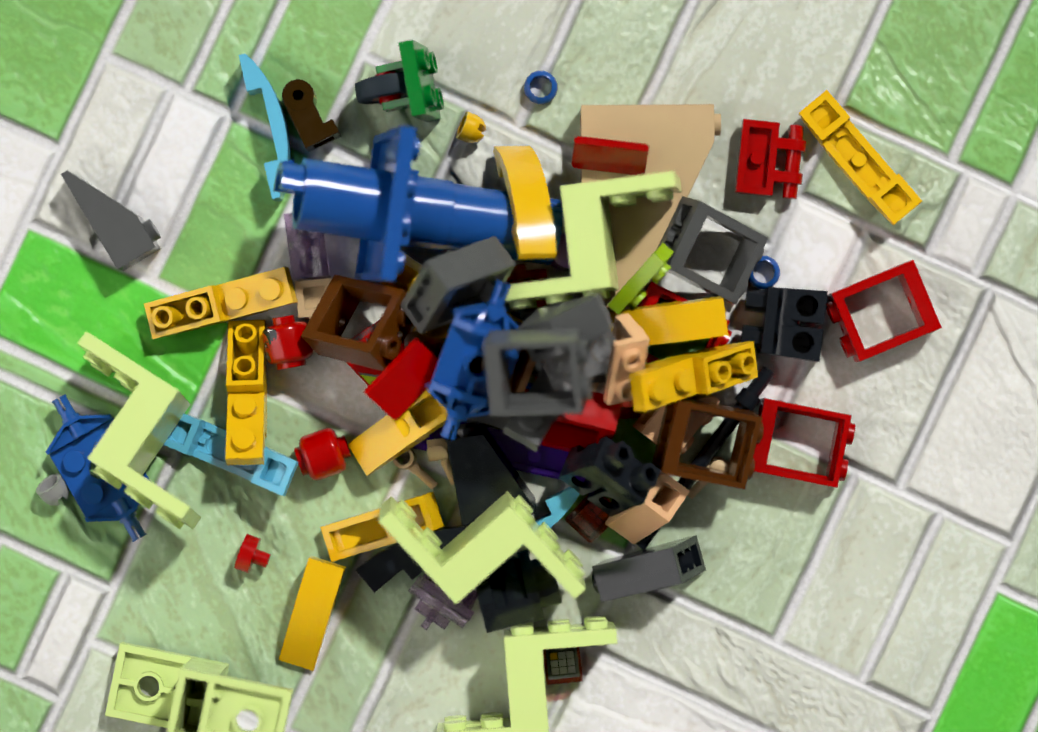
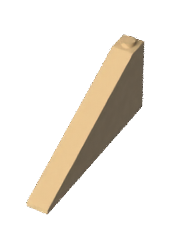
[580,104,721,391]

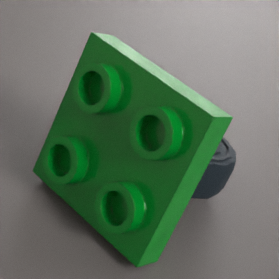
[355,40,444,122]

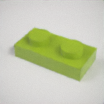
[608,243,674,315]

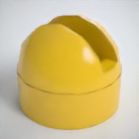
[456,111,486,143]

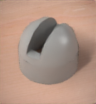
[36,473,69,506]

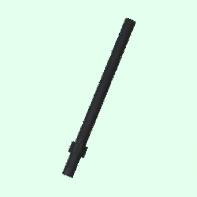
[636,366,776,550]

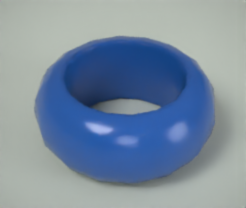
[524,71,558,104]
[748,256,780,289]

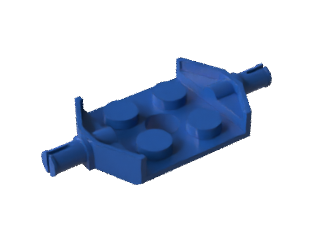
[425,280,522,440]
[46,394,150,542]

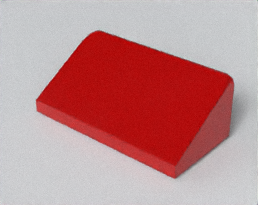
[571,136,649,176]
[364,338,439,421]

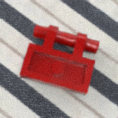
[735,119,806,199]

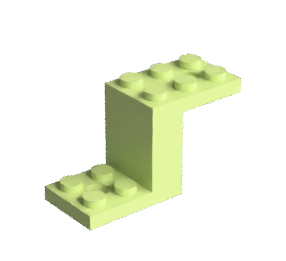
[505,171,682,310]
[78,331,201,529]
[379,491,586,604]
[436,616,617,732]
[105,642,293,732]

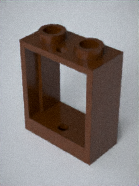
[301,274,413,371]
[652,398,764,489]

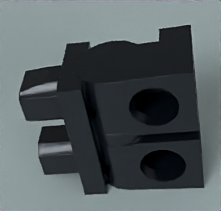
[740,287,828,362]
[558,436,660,517]
[476,550,562,633]

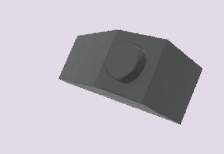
[61,171,161,271]

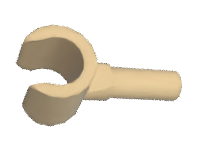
[427,438,454,485]
[393,449,438,490]
[687,456,730,499]

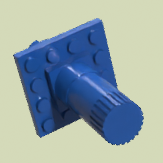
[273,125,563,283]

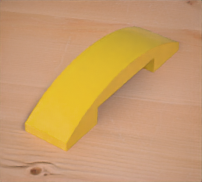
[798,90,922,226]
[493,146,557,259]

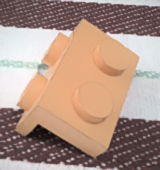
[603,313,650,405]

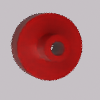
[234,534,271,573]

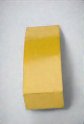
[610,296,728,346]
[320,491,444,562]
[279,556,346,671]

